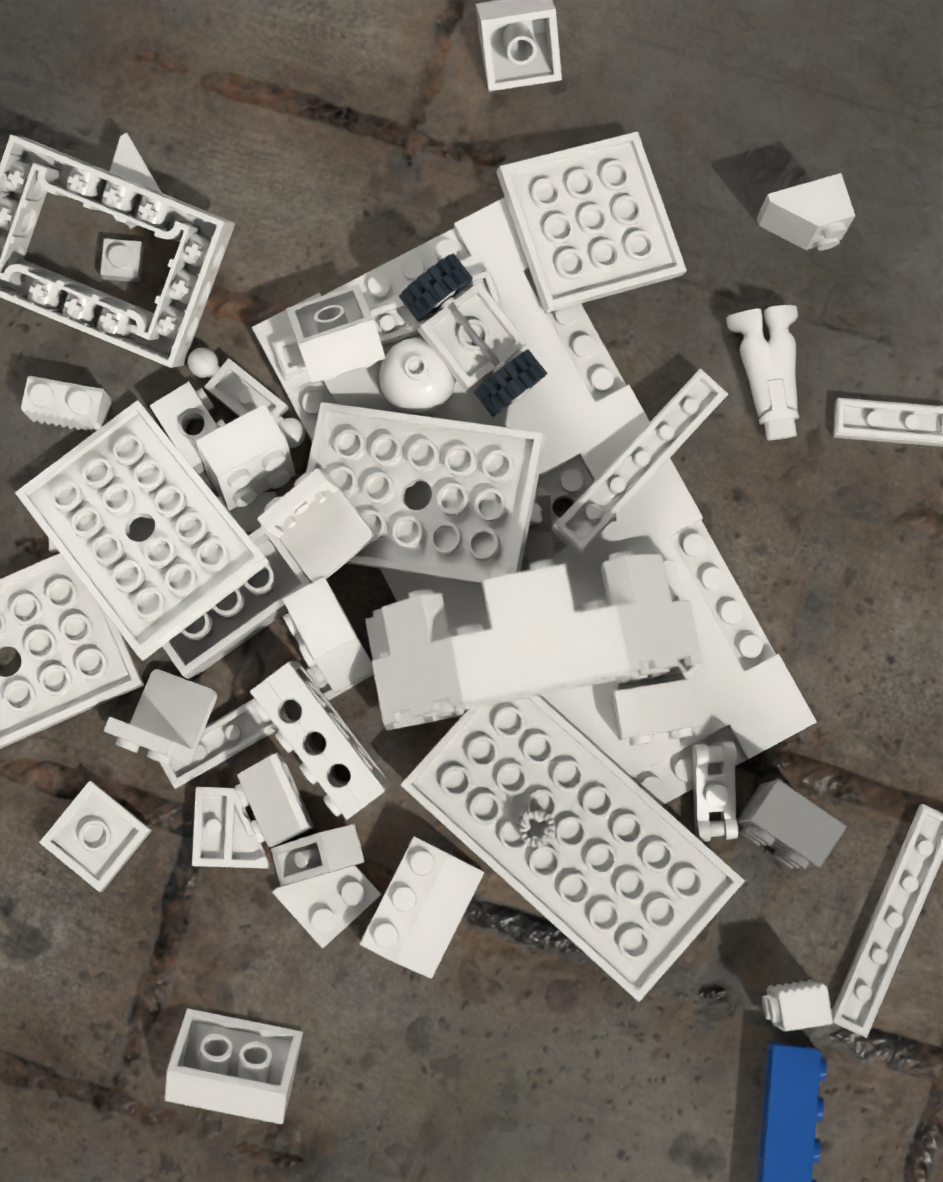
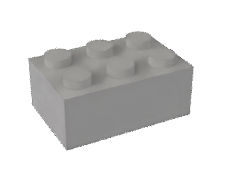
[737,780,847,870]

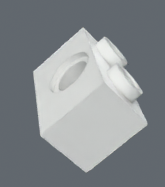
[150,381,225,475]

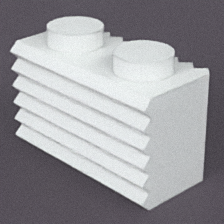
[21,376,111,433]
[762,979,833,1031]

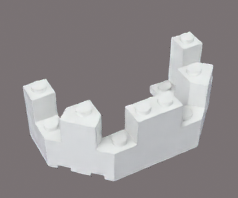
[365,551,703,730]

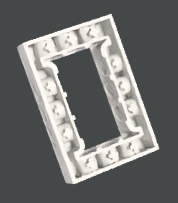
[0,134,235,368]

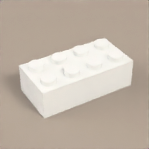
[162,526,311,681]

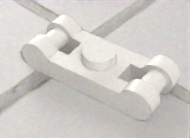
[692,741,738,842]

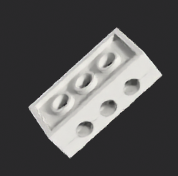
[250,660,391,820]

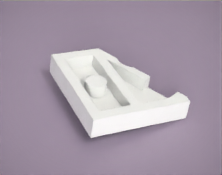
[192,787,269,869]
[272,865,382,949]

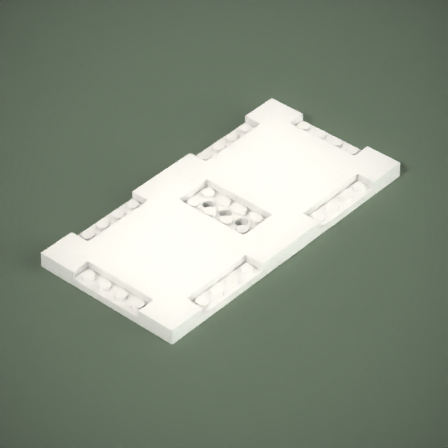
[252,197,817,806]

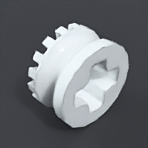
[519,811,555,847]

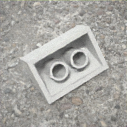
[359,837,484,979]
[165,1008,303,1125]

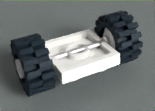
[399,253,548,417]

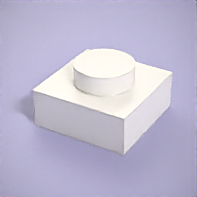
[100,239,144,282]

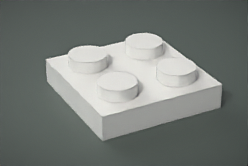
[39,781,152,892]

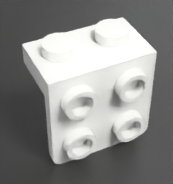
[257,468,374,582]
[104,669,217,765]

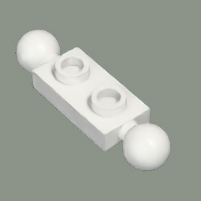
[188,347,305,448]

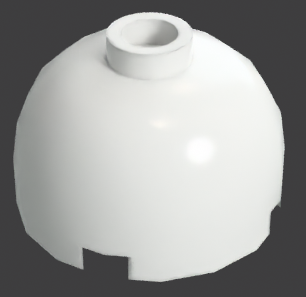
[379,337,456,416]

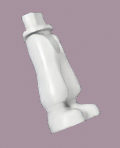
[726,305,799,441]

